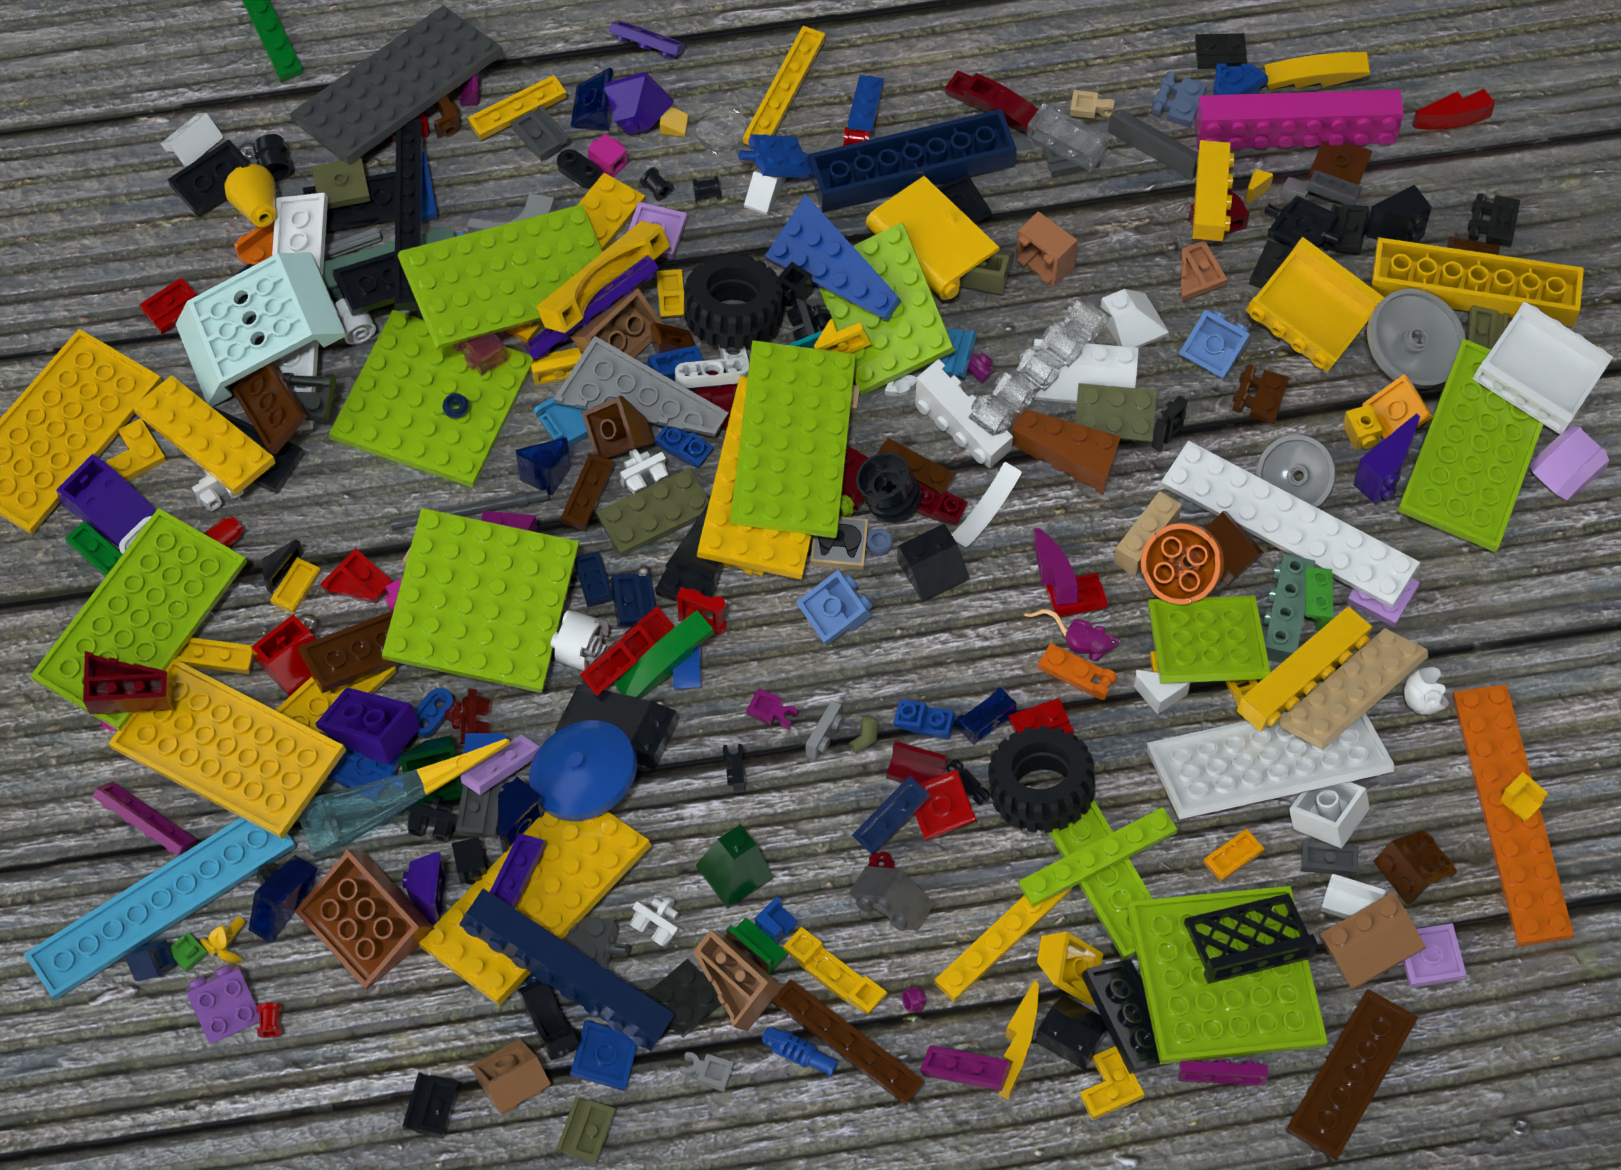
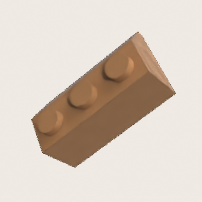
[570,288,663,358]
[1320,891,1426,991]

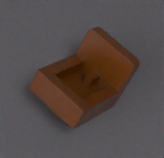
[434,95,460,138]

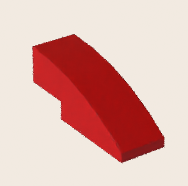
[1412,89,1495,130]

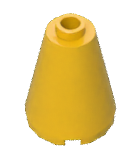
[225,164,276,227]

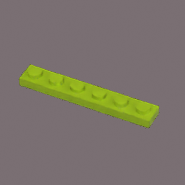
[1018,807,1177,908]

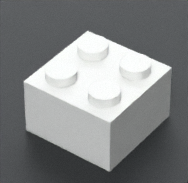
[1289,782,1370,849]

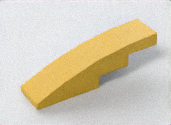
[1264,52,1371,90]
[999,981,1039,1101]

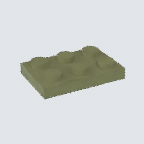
[1075,383,1157,443]

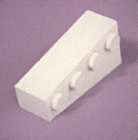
[915,359,1013,469]

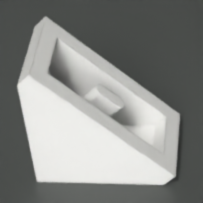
[744,169,787,216]
[1134,670,1190,715]

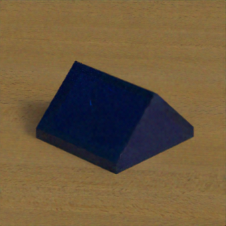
[571,67,614,131]
[515,437,571,496]

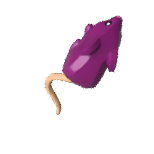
[1024,609,1120,661]

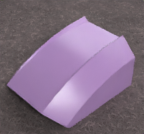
[1529,425,1609,500]

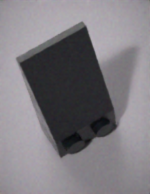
[555,684,678,770]

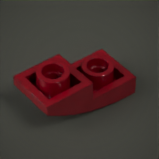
[915,483,968,525]

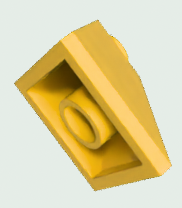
[1037,931,1103,1006]

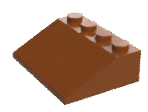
[295,849,434,989]

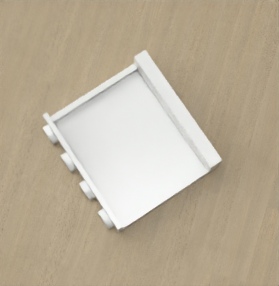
[1472,301,1613,434]

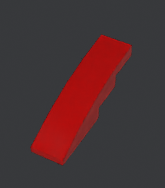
[579,606,674,696]

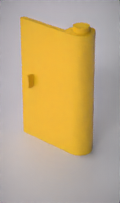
[866,176,1000,300]

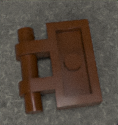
[1232,365,1289,424]

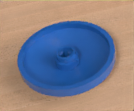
[529,720,637,821]

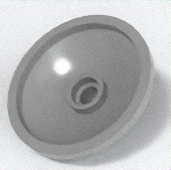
[1256,435,1336,508]

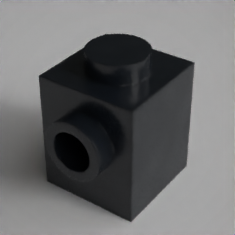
[778,262,813,307]

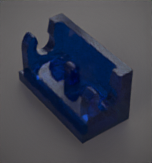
[954,687,1017,745]

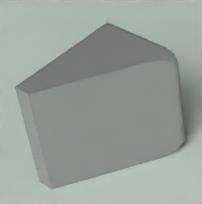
[1280,176,1310,202]

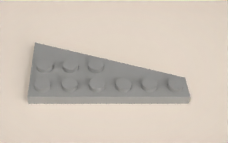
[553,336,729,437]

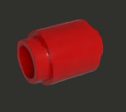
[204,516,244,547]

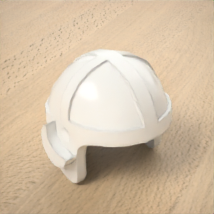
[1404,667,1449,715]

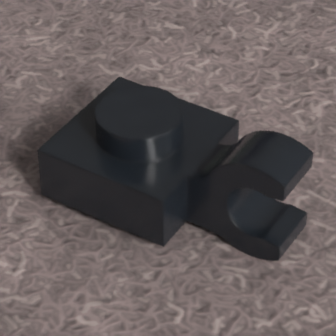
[723,744,745,795]

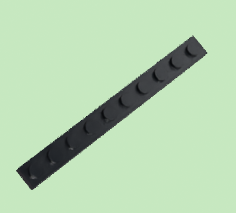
[394,119,422,311]

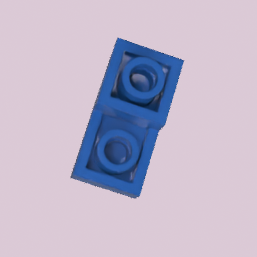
[654,426,713,468]
[673,645,702,690]
[893,700,956,739]

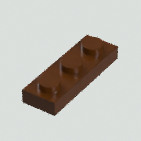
[877,438,956,494]
[560,453,615,531]

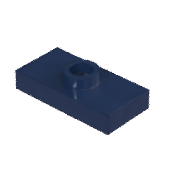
[574,551,613,607]

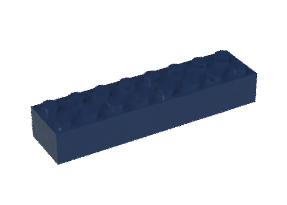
[808,109,1017,212]

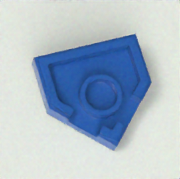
[1214,63,1268,95]

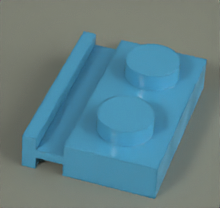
[928,329,977,379]

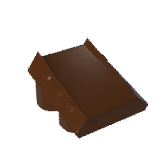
[1205,511,1264,586]

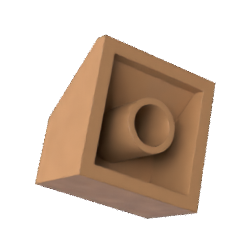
[470,1038,551,1114]

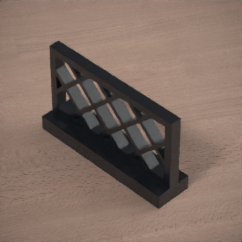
[1184,893,1317,984]

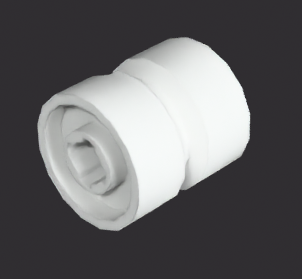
[334,298,376,345]

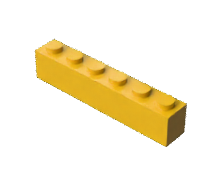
[1237,606,1372,732]

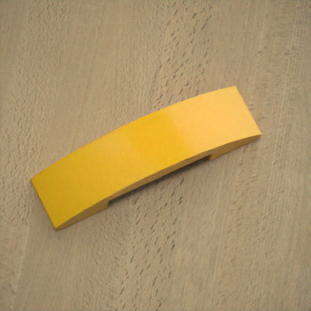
[783,927,887,1014]

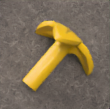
[200,916,245,964]

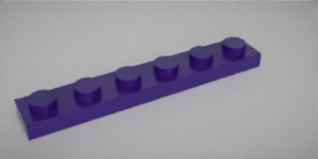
[523,255,659,360]

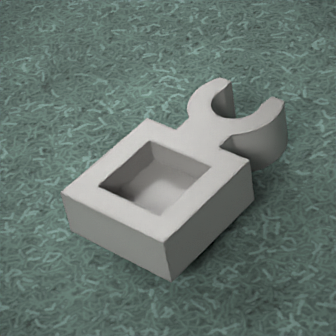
[680,1052,734,1092]

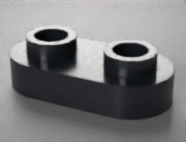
[557,149,601,189]

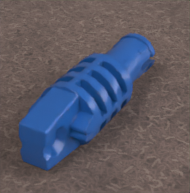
[762,1026,839,1077]

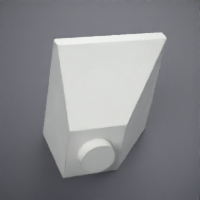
[1099,289,1169,348]

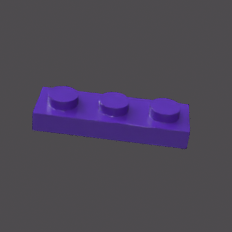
[609,20,686,58]
[490,833,546,909]

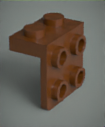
[1373,830,1457,904]

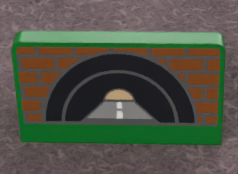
[726,918,788,975]

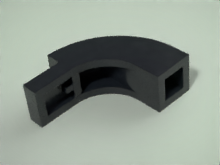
[517,980,578,1061]

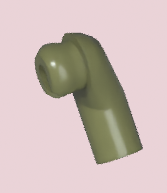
[849,715,879,754]

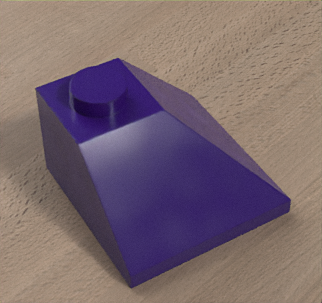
[604,72,674,135]
[402,852,446,926]

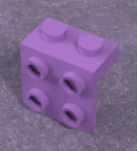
[184,963,259,1043]

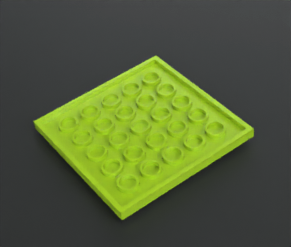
[329,310,535,488]
[382,508,579,693]
[1126,886,1328,1065]

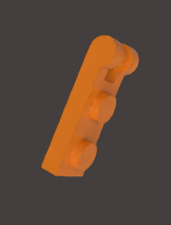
[1037,643,1118,700]

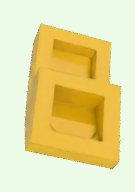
[656,269,684,318]

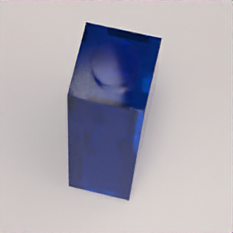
[248,855,318,944]

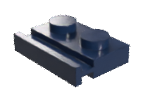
[610,574,655,627]

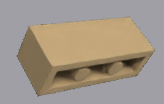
[1113,491,1182,577]

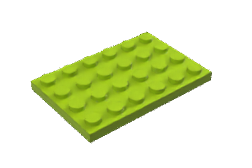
[819,222,955,396]

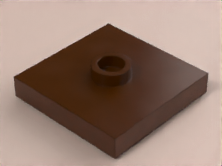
[1308,141,1372,185]

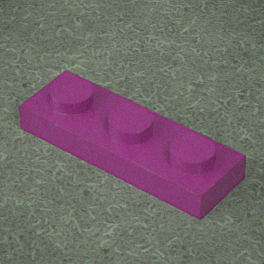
[920,1045,1011,1091]
[1178,1059,1268,1086]

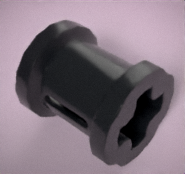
[640,167,673,201]
[692,176,721,202]

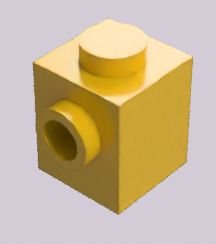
[1343,404,1382,450]

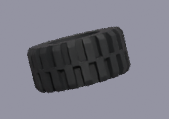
[684,254,783,349]
[988,725,1096,833]

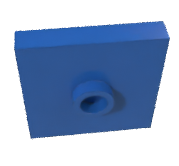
[570,1020,637,1091]

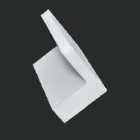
[160,113,223,166]
[1320,874,1386,919]

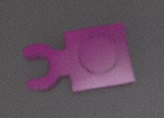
[746,688,798,729]

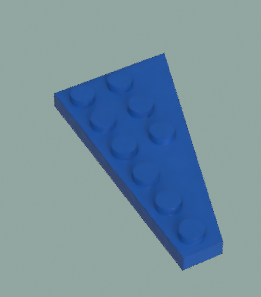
[764,194,901,322]

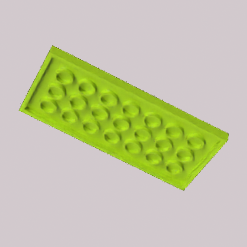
[397,204,607,349]
[1397,338,1543,552]
[730,340,856,538]
[30,508,247,731]

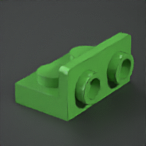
[1305,567,1333,631]

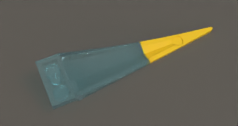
[298,739,511,858]

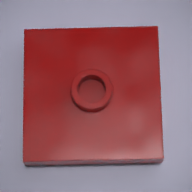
[915,769,977,842]

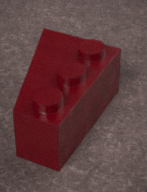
[83,651,173,714]

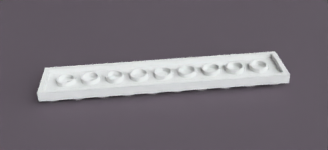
[272,193,328,431]
[1161,440,1420,609]

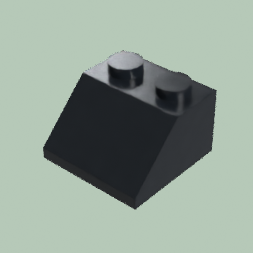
[1365,185,1432,242]
[897,524,970,602]
[1035,995,1109,1070]

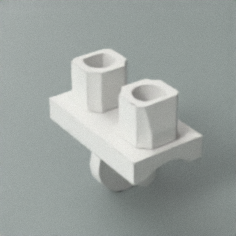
[619,449,668,494]
[192,469,244,511]
[630,897,684,948]

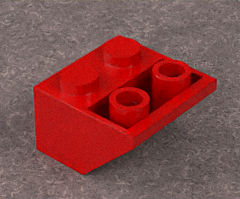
[251,614,316,697]

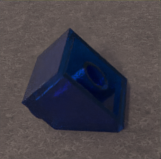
[498,777,544,853]

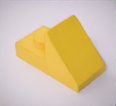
[814,319,871,353]

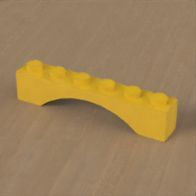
[536,221,670,333]

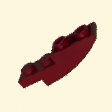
[944,70,1043,134]

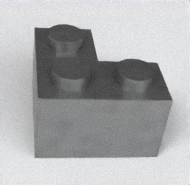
[849,866,934,931]

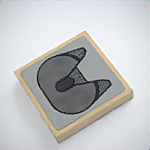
[810,517,868,570]

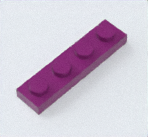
[93,781,197,856]

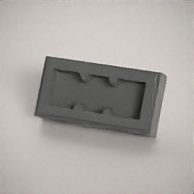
[1307,170,1362,205]

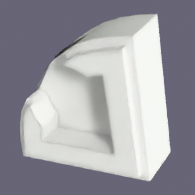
[885,374,917,396]

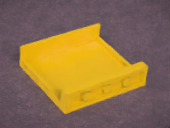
[1245,237,1385,373]

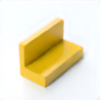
[531,348,582,386]

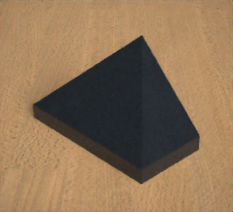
[262,539,303,594]

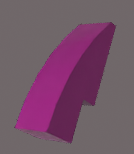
[1034,528,1078,605]

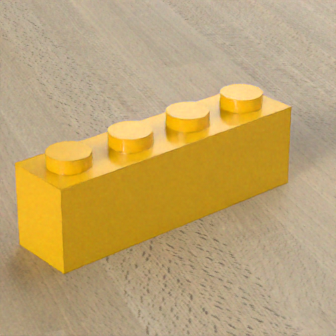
[1192,140,1235,241]

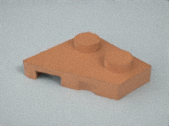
[1181,240,1227,302]

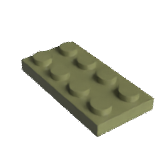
[596,467,710,558]

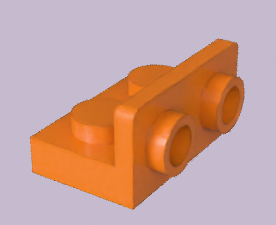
[234,220,275,266]

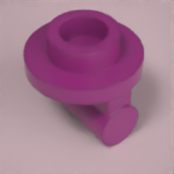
[967,353,994,384]

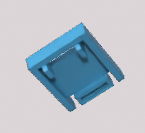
[533,396,589,451]

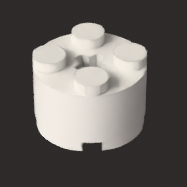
[551,610,609,671]

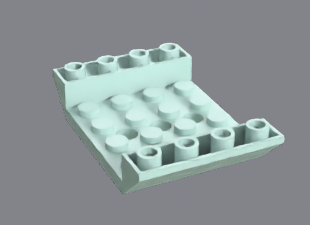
[176,252,347,407]

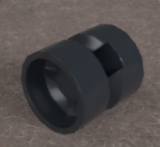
[252,134,292,182]

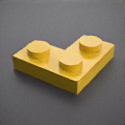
[106,418,166,482]
[1079,1046,1145,1121]

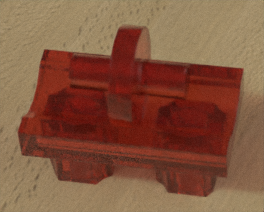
[445,688,490,744]

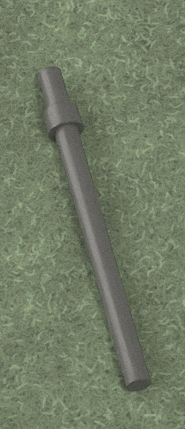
[390,489,549,530]

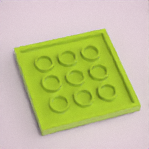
[1148,595,1270,683]

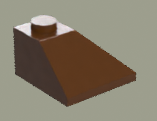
[581,396,654,459]

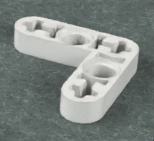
[675,345,749,388]

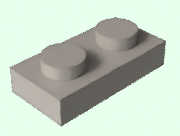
[806,700,844,760]

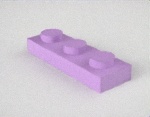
[461,735,540,795]

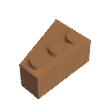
[693,929,782,1031]

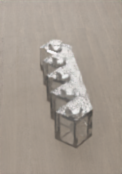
[968,298,1112,436]

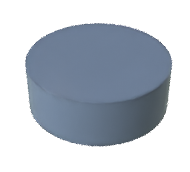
[866,529,893,556]

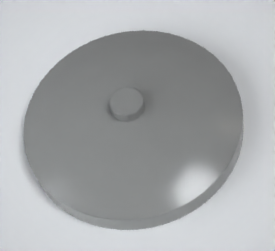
[1367,289,1466,389]

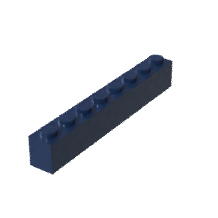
[459,888,674,1051]

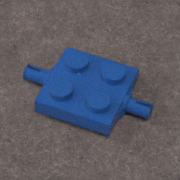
[738,134,811,178]
[328,744,406,802]

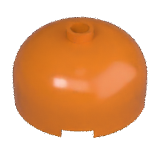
[1141,523,1224,604]

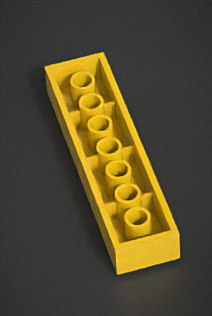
[1370,237,1584,327]

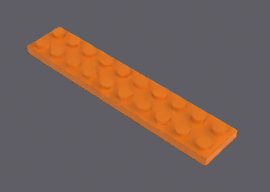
[1452,684,1574,947]

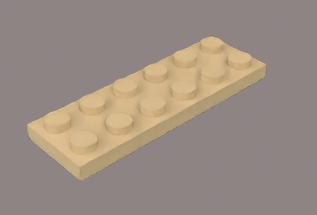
[1280,628,1428,750]

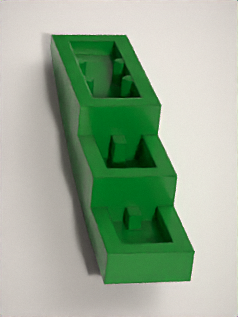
[614,610,714,698]

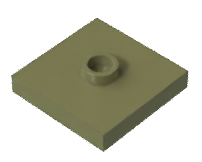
[312,157,370,209]

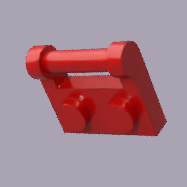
[677,587,727,635]

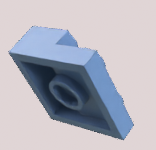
[1179,309,1252,380]
[796,570,873,645]

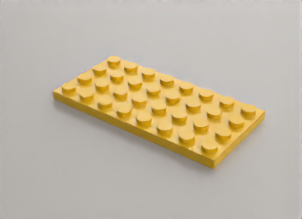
[0,329,162,535]
[697,376,811,580]
[108,659,346,839]
[419,811,651,1006]

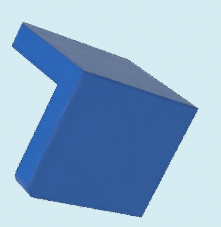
[755,896,798,944]

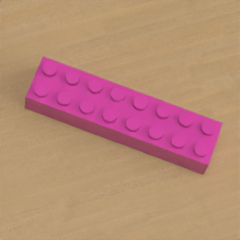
[1195,89,1404,150]

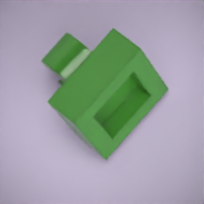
[170,932,208,973]

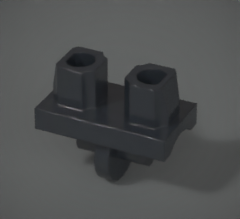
[786,296,832,341]
[406,795,457,843]

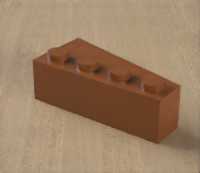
[1011,407,1121,495]

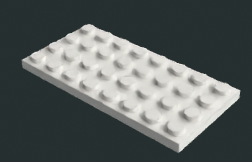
[1147,712,1394,820]

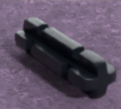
[947,759,990,806]

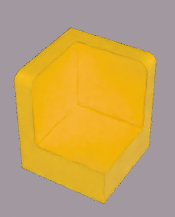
[1500,772,1548,821]

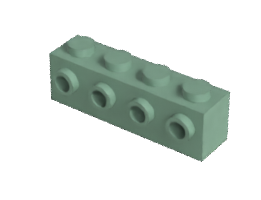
[1263,554,1315,663]

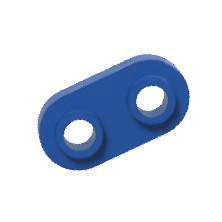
[414,688,454,738]

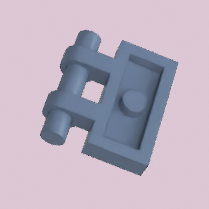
[1151,71,1207,128]

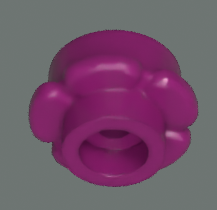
[902,985,926,1012]

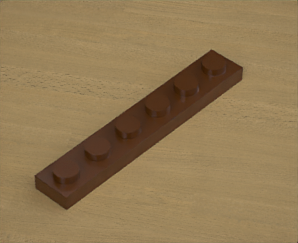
[772,979,925,1106]

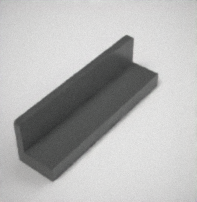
[1108,110,1198,180]

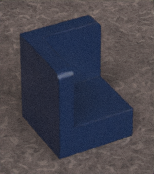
[124,939,176,981]

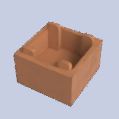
[1016,211,1078,287]

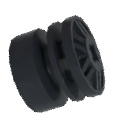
[856,452,922,523]

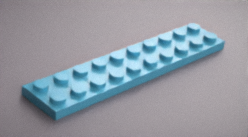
[24,817,296,1001]

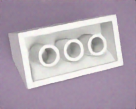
[1029,339,1139,403]

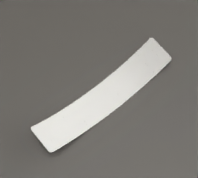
[951,462,1022,547]

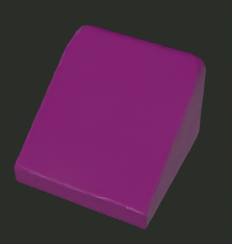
[460,73,480,106]

